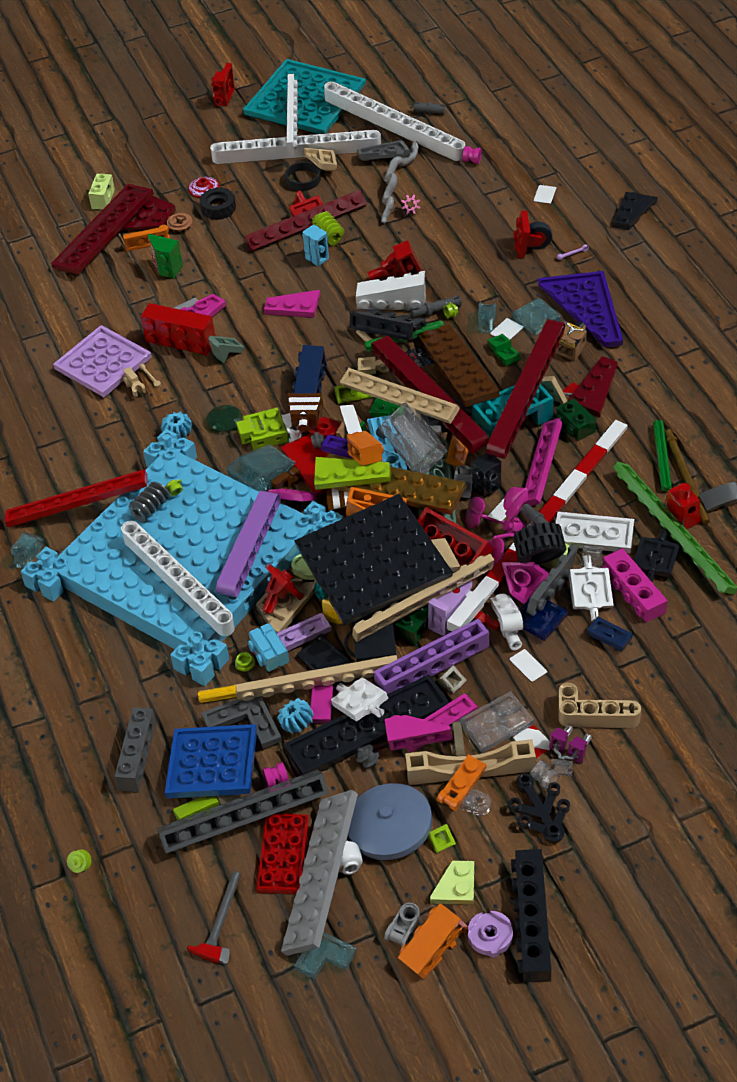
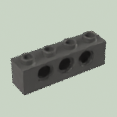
[114,707,156,792]

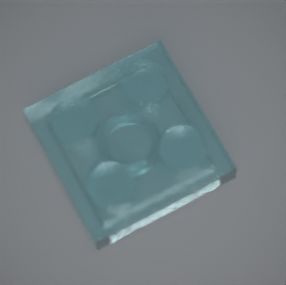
[512,298,561,335]

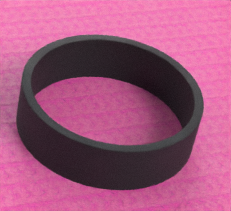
[285,162,321,191]

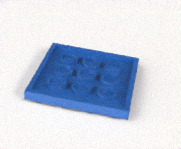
[165,724,257,798]

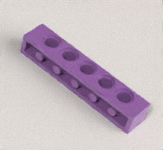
[374,619,489,694]

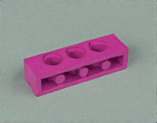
[601,548,668,623]

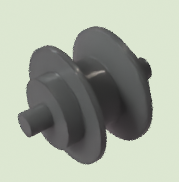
[356,745,379,768]

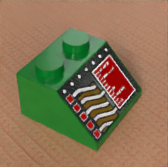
[148,234,183,278]

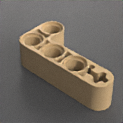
[558,683,641,728]

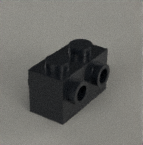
[471,453,501,498]

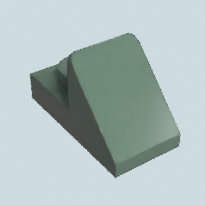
[208,336,244,363]

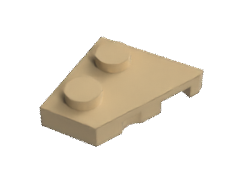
[303,148,337,171]

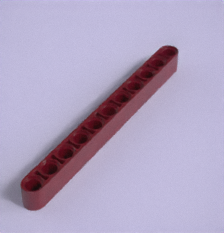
[486,319,565,459]
[371,335,489,454]

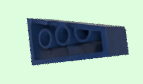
[293,345,328,394]

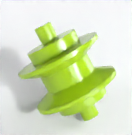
[67,849,91,873]

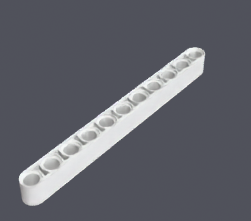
[324,82,465,161]
[210,130,381,164]

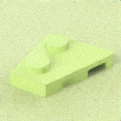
[430,861,474,905]

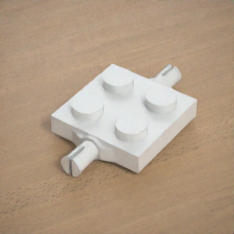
[568,555,613,622]
[331,677,388,721]

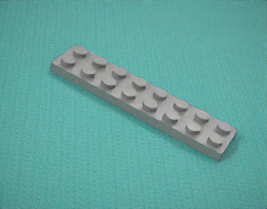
[281,790,358,956]

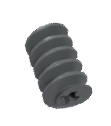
[129,482,171,523]

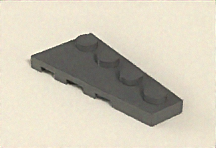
[526,543,578,616]

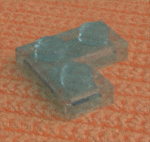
[294,932,357,979]

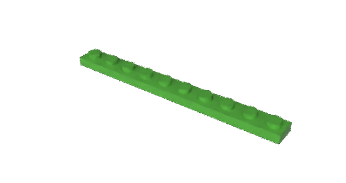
[613,462,737,595]

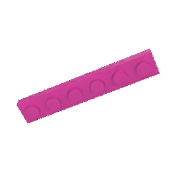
[522,418,562,506]

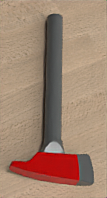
[187,871,241,965]

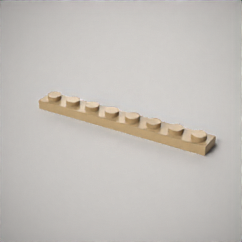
[340,368,460,424]
[353,554,494,642]
[236,655,397,701]

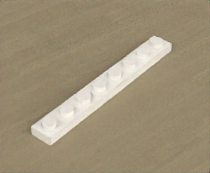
[287,74,298,156]

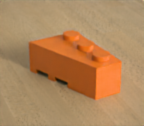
[346,487,407,516]
[398,903,468,979]

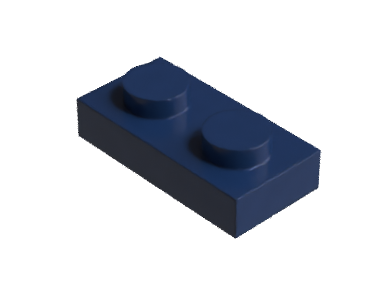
[587,616,633,652]

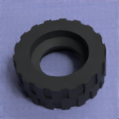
[199,187,236,220]

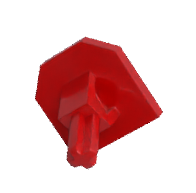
[262,563,304,614]

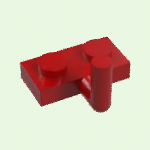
[289,191,323,216]

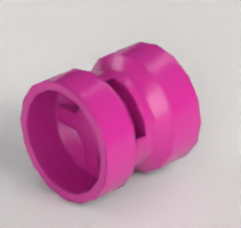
[462,146,482,164]
[262,762,289,787]

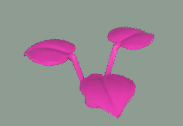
[465,487,529,567]

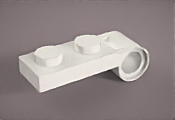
[490,594,523,633]

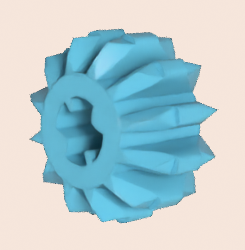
[161,411,192,439]
[277,698,314,734]

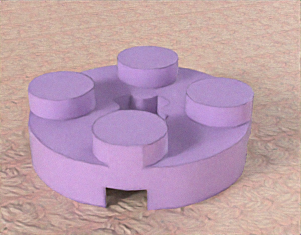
[468,911,513,958]

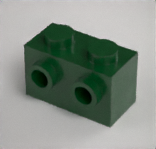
[555,399,596,441]
[393,604,428,645]

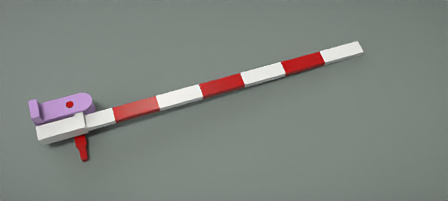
[428,420,628,636]

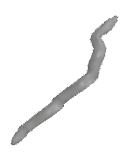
[381,141,419,223]

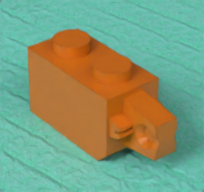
[347,431,384,466]

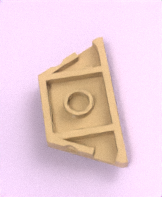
[256,578,317,633]

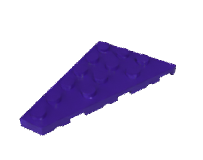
[538,271,623,347]

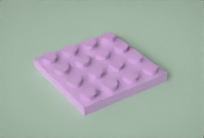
[53,325,152,397]

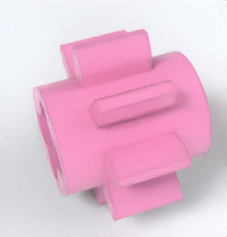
[401,195,421,214]

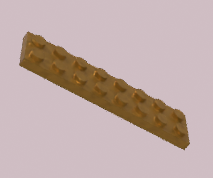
[313,454,466,515]

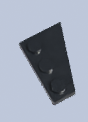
[613,192,658,230]

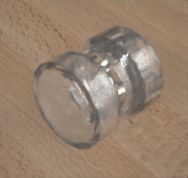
[530,760,560,790]

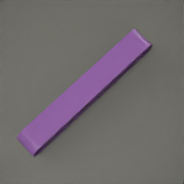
[216,491,280,597]

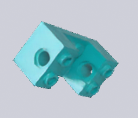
[472,384,554,439]

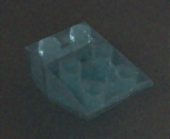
[226,444,295,492]

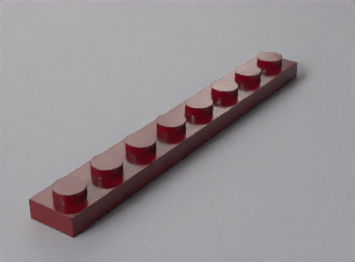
[244,190,367,252]

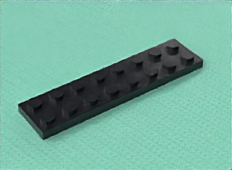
[284,674,449,775]

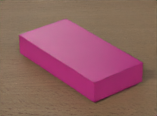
[311,685,333,723]

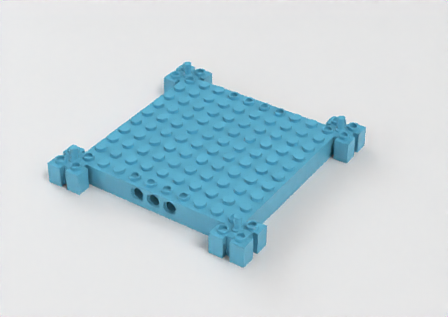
[20,429,344,686]

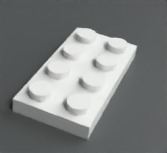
[556,512,634,553]

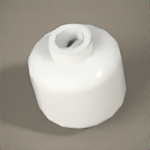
[339,840,363,875]

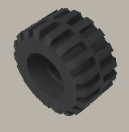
[513,522,567,564]

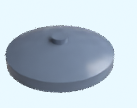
[348,783,433,860]

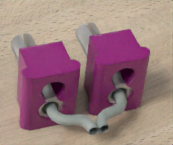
[549,725,592,763]

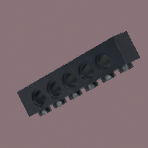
[511,849,552,982]

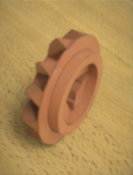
[167,213,193,232]

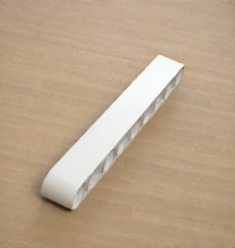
[121,521,235,636]

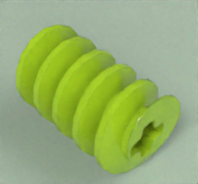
[312,212,344,246]

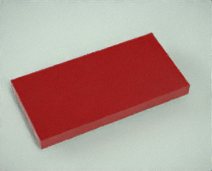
[281,433,329,496]
[256,814,309,894]

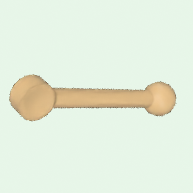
[139,363,161,388]

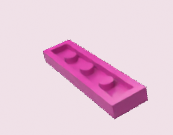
[407,693,478,753]

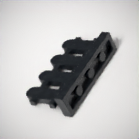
[349,309,427,341]

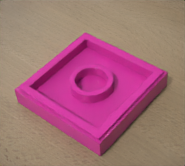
[268,489,318,501]

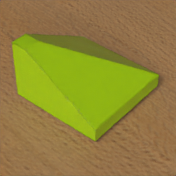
[427,824,456,853]

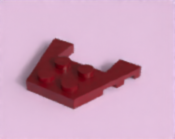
[118,196,176,233]

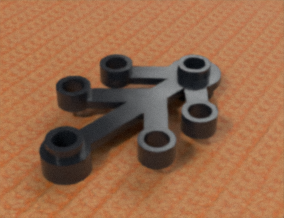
[509,773,570,844]

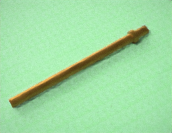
[665,429,710,525]

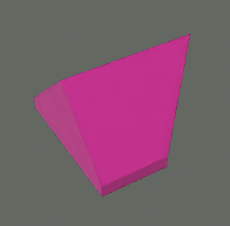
[502,562,549,605]

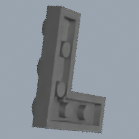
[201,696,282,749]

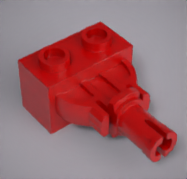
[367,240,422,280]

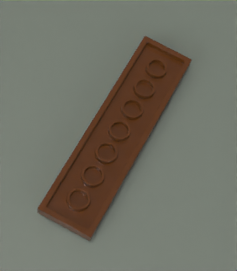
[418,324,500,407]

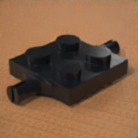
[634,530,680,583]

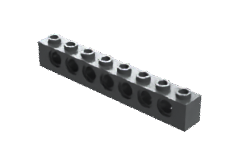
[156,770,329,853]

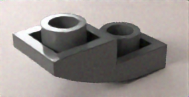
[699,481,737,513]

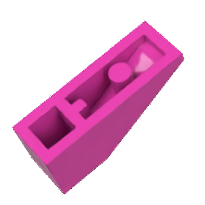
[385,715,453,751]

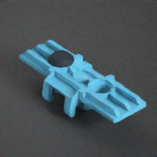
[367,415,412,470]

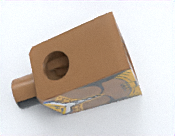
[555,322,587,361]

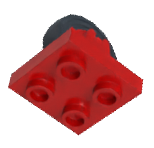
[513,211,552,258]

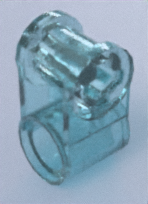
[478,302,497,333]
[11,532,44,568]

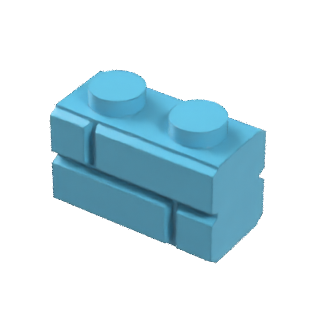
[302,225,329,266]
[247,623,289,672]

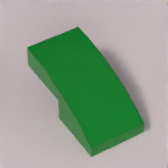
[487,334,521,366]

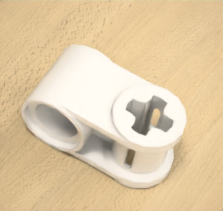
[281,413,304,443]

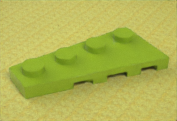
[314,457,391,490]

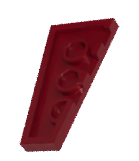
[568,356,618,417]

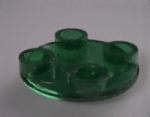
[207,405,242,433]

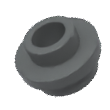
[311,432,325,450]

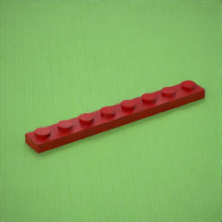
[5,469,148,527]

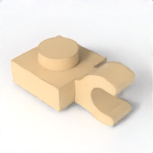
[358,357,389,375]
[123,367,146,397]

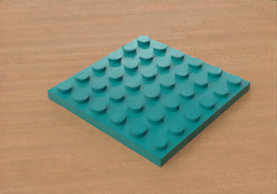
[243,59,366,134]

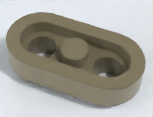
[450,721,465,757]

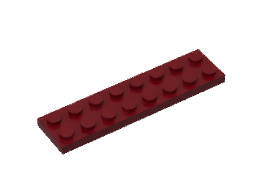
[51,184,154,275]

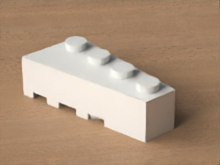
[356,271,426,310]

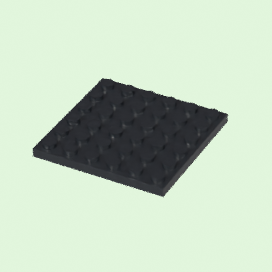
[294,494,453,626]

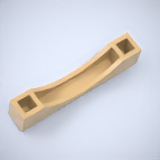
[405,739,536,785]

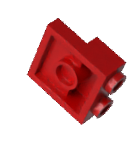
[211,63,235,107]

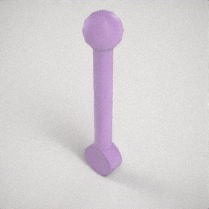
[557,244,589,260]

